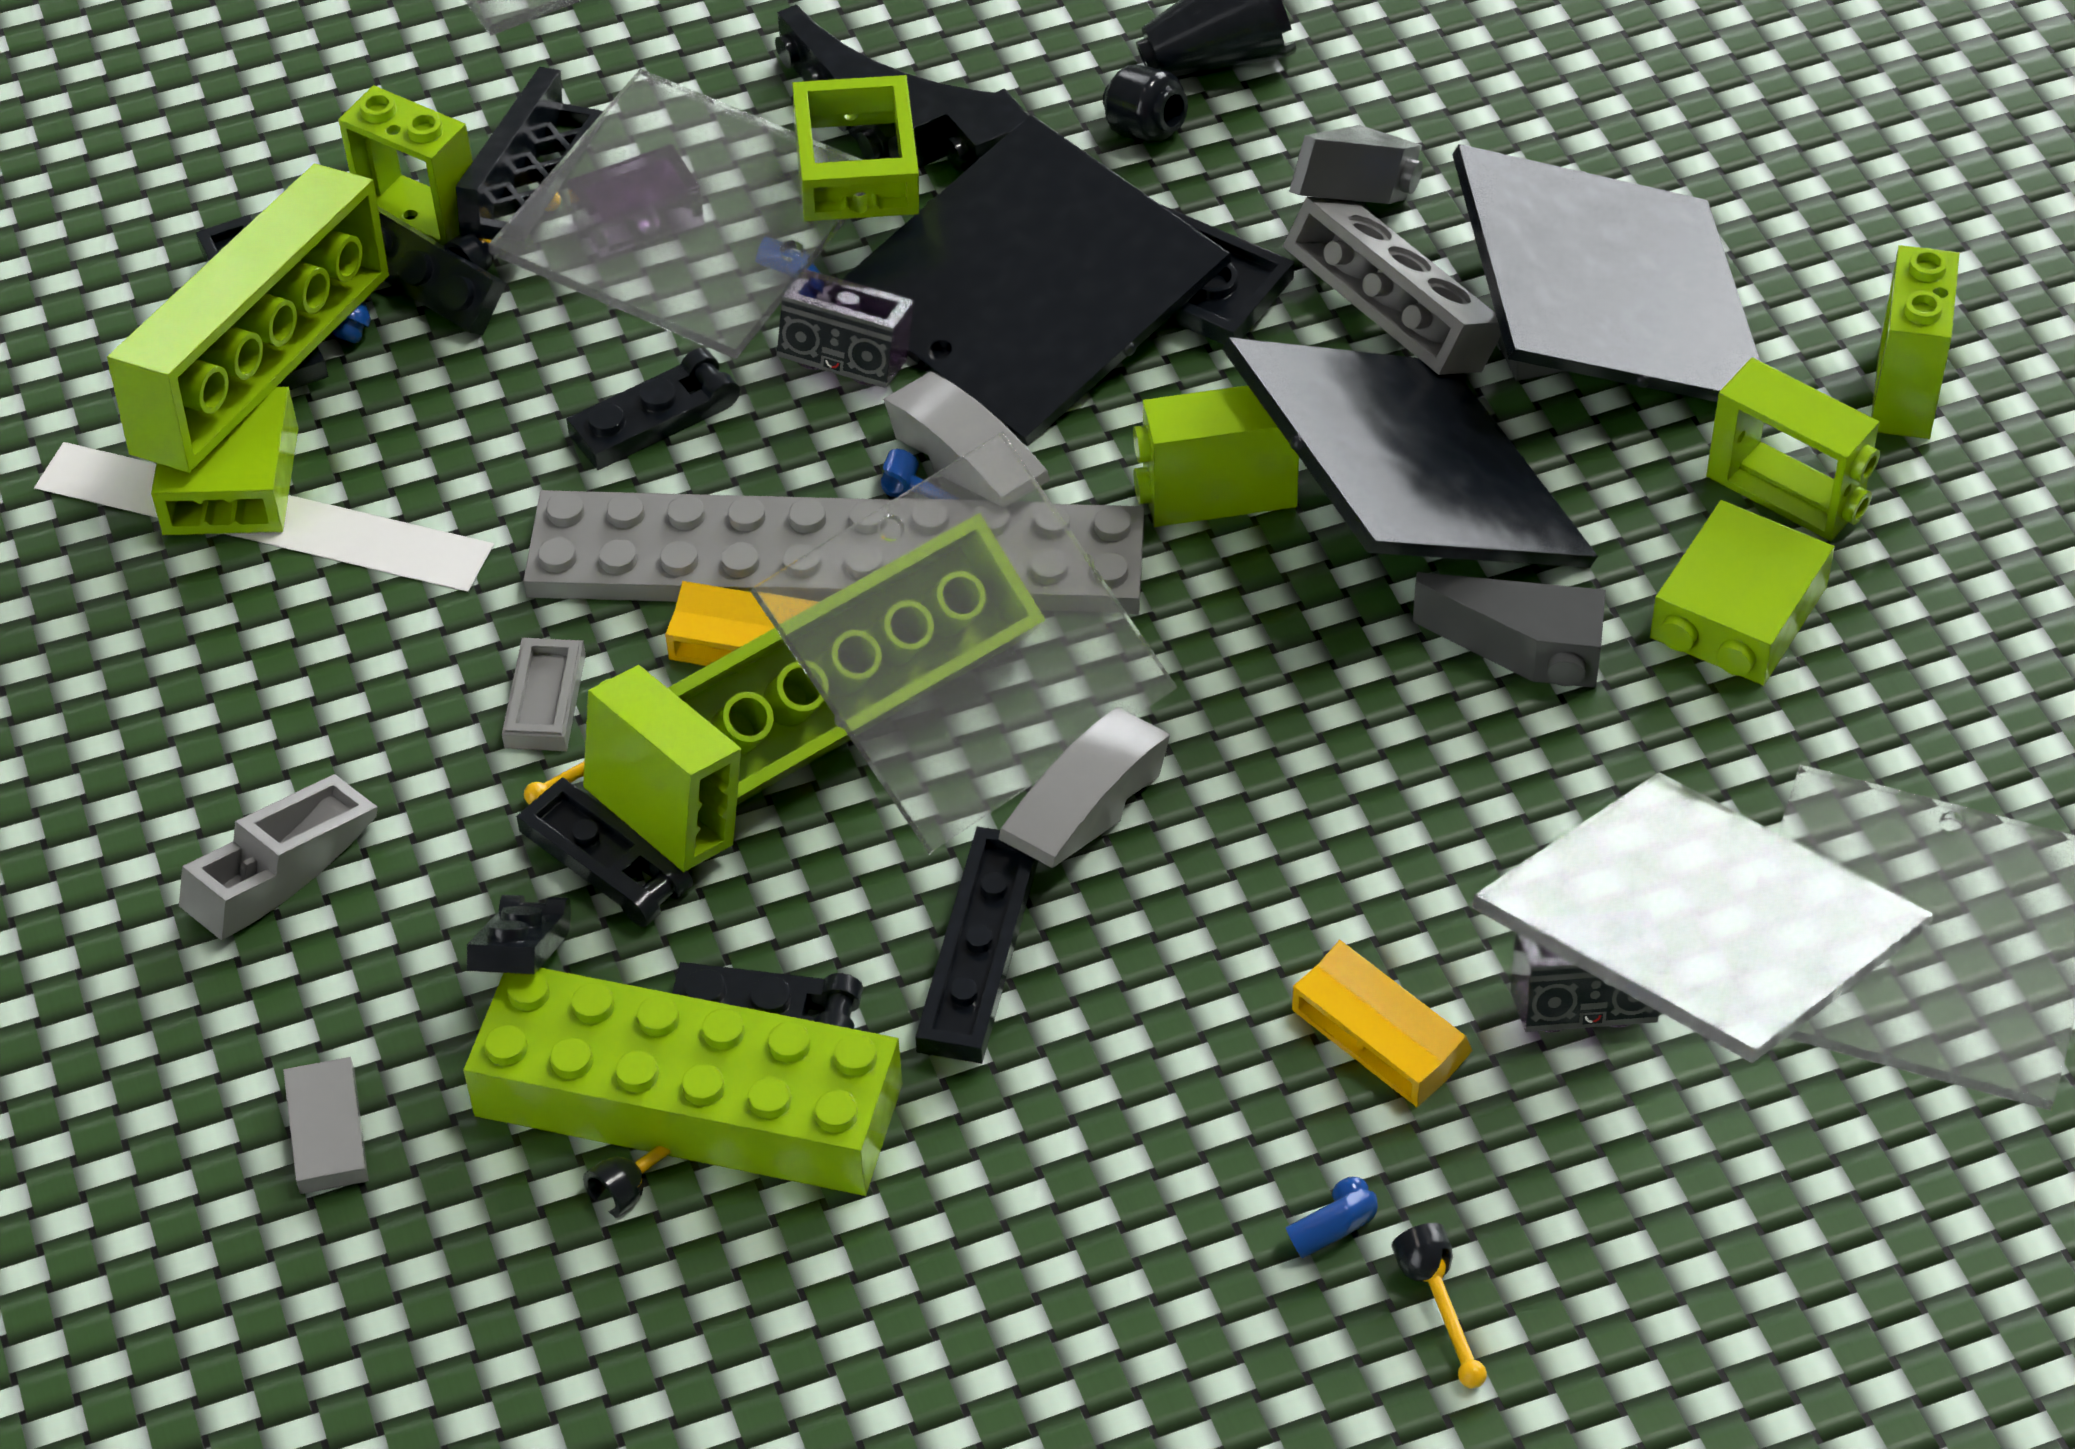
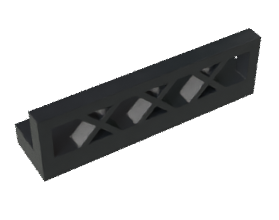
[456,66,605,246]

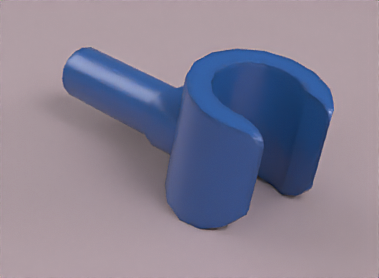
[881,449,958,501]

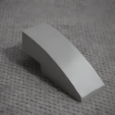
[883,371,1050,509]
[998,707,1170,868]
[179,774,378,941]

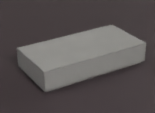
[502,638,586,751]
[283,1057,369,1194]

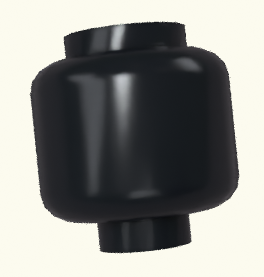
[1103,65,1188,143]

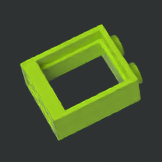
[792,75,919,222]
[338,85,473,245]
[1871,245,1960,439]
[1706,357,1880,541]

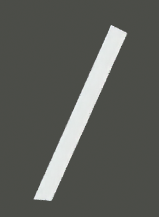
[34,442,494,592]

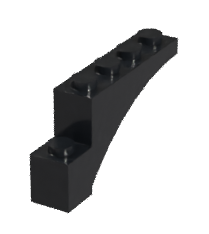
[775,4,1029,172]

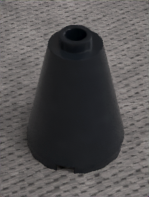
[1136,0,1296,76]

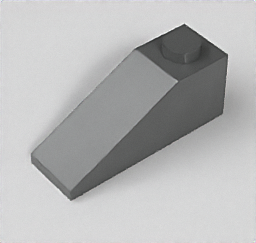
[1289,125,1423,204]
[1413,572,1606,688]

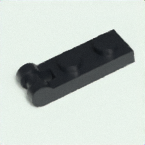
[566,348,740,470]
[516,777,693,927]
[467,895,571,974]
[672,962,863,1029]

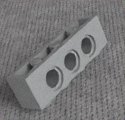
[1282,197,1501,375]

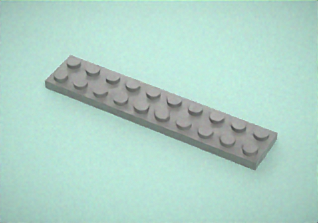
[523,490,1144,615]

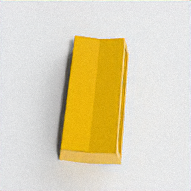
[665,581,818,666]
[1292,940,1473,1107]

